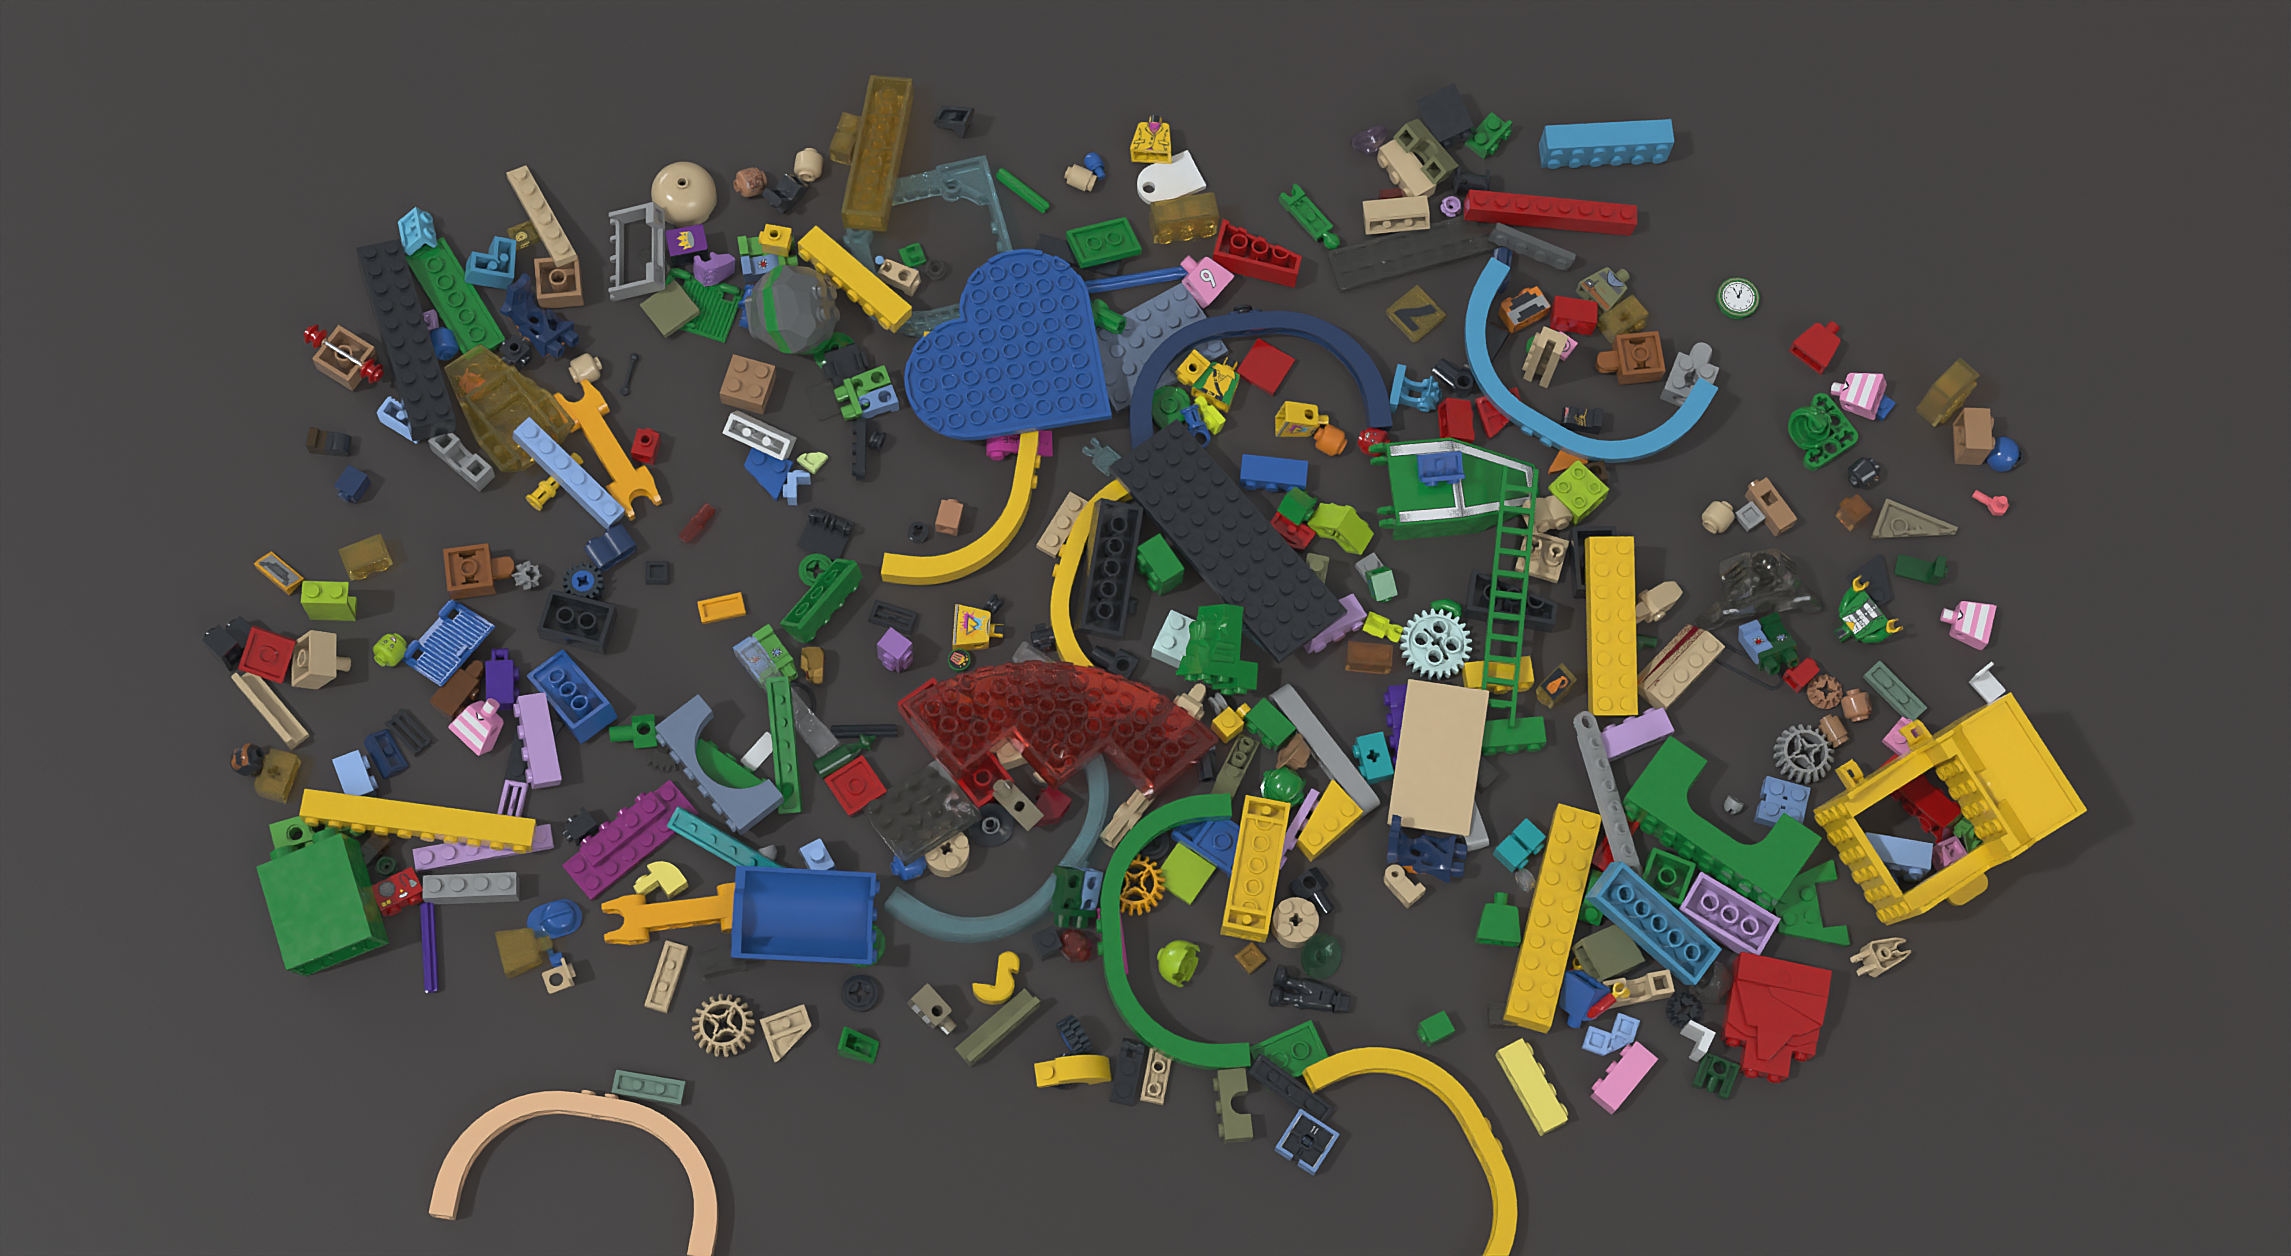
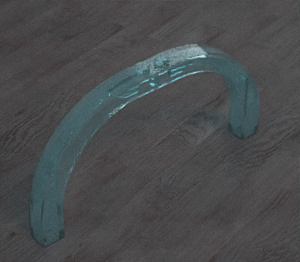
[884,689,1109,943]

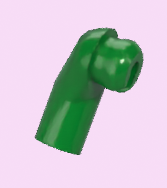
[1430,598,1463,618]

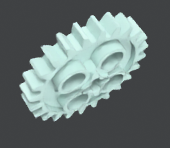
[1400,609,1472,680]

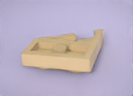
[760,1004,811,1063]

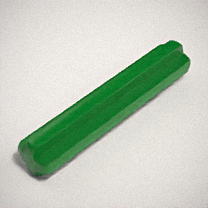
[996,168,1050,213]

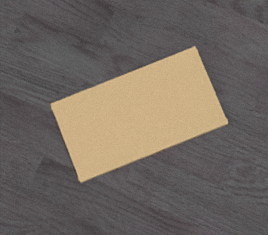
[1387,679,1489,837]

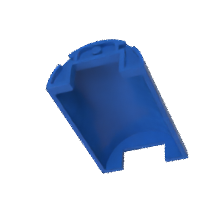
[731,865,880,965]

